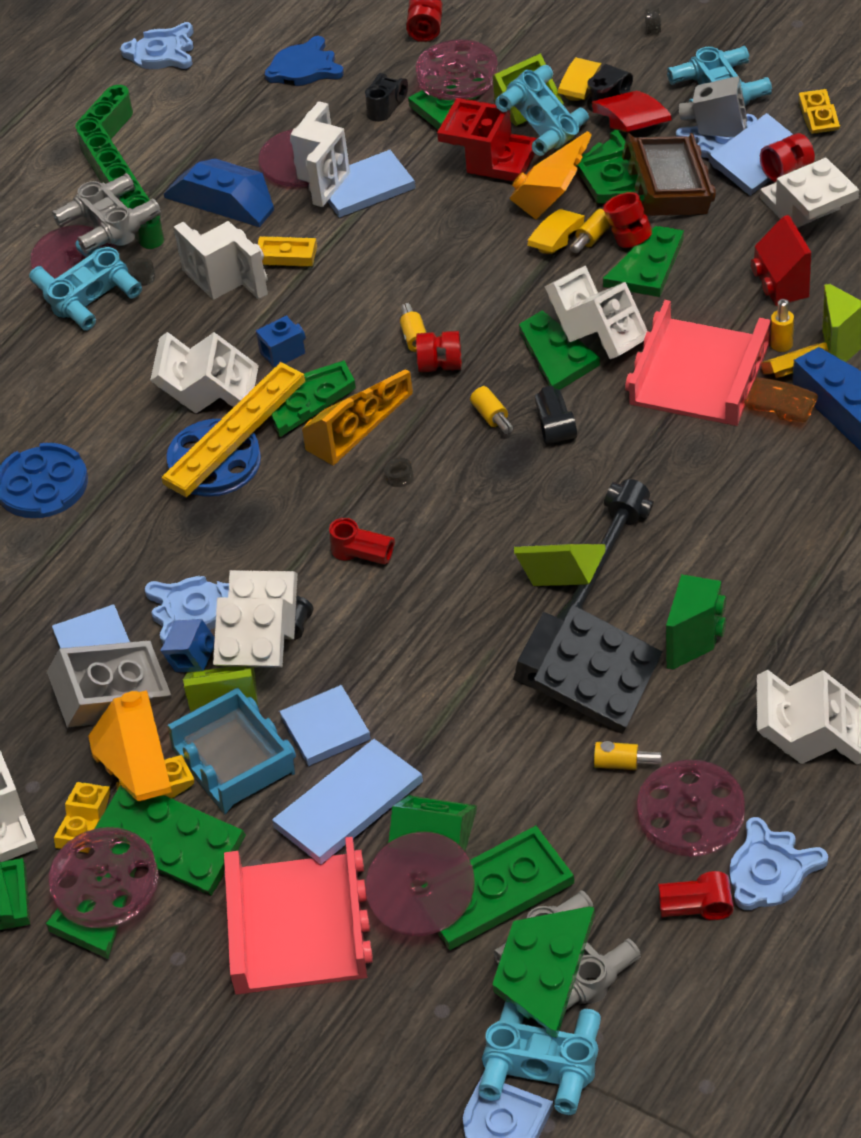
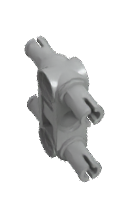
[52,173,161,254]
[493,890,641,1010]

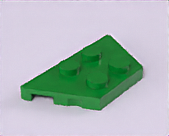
[576,130,645,203]
[492,906,595,1038]

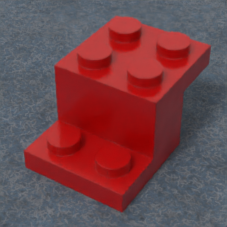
[437,98,537,181]

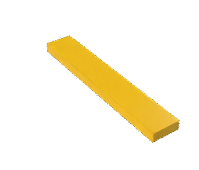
[161,362,305,498]

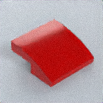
[592,90,672,132]

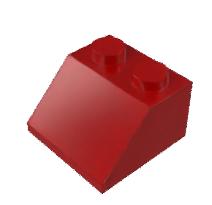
[751,215,811,306]

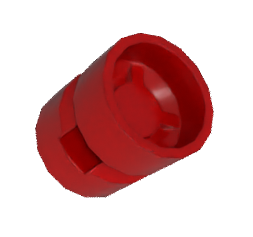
[406,0,443,42]
[759,133,815,182]
[603,192,652,248]
[416,331,462,372]

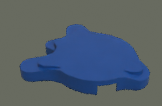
[265,36,344,86]

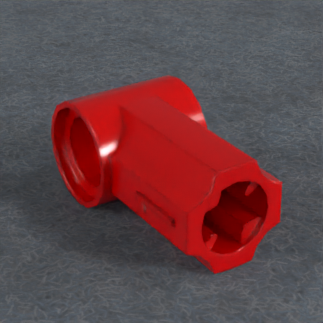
[329,518,395,565]
[658,871,734,920]

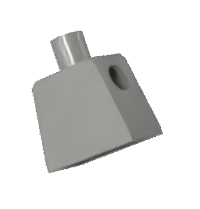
[679,76,748,137]

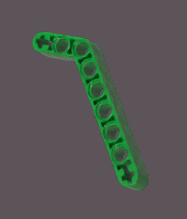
[75,85,164,249]

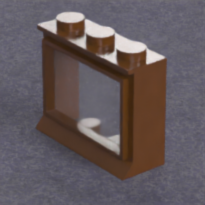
[622,133,716,216]

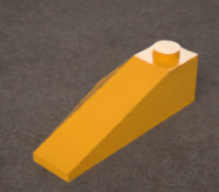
[509,131,592,219]
[302,369,413,466]
[88,690,172,801]

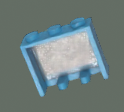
[168,688,296,815]

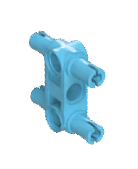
[667,46,772,106]
[495,65,589,156]
[29,240,142,331]
[479,1001,601,1115]

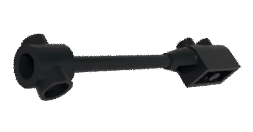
[513,479,654,690]

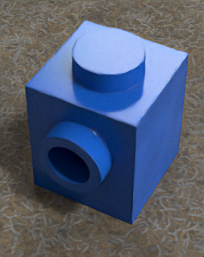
[256,315,306,368]
[160,619,215,672]

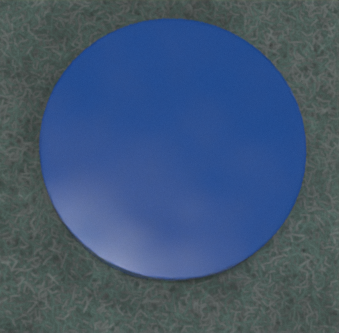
[0,443,88,518]

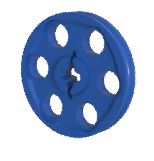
[167,419,261,496]

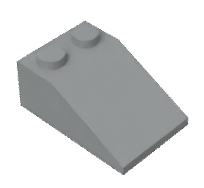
[47,641,171,727]

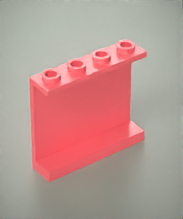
[625,300,771,426]
[224,836,373,995]

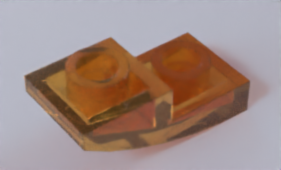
[744,377,818,422]

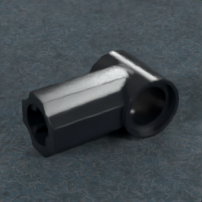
[535,386,577,445]

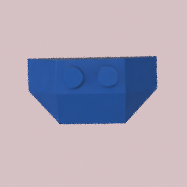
[164,159,274,227]

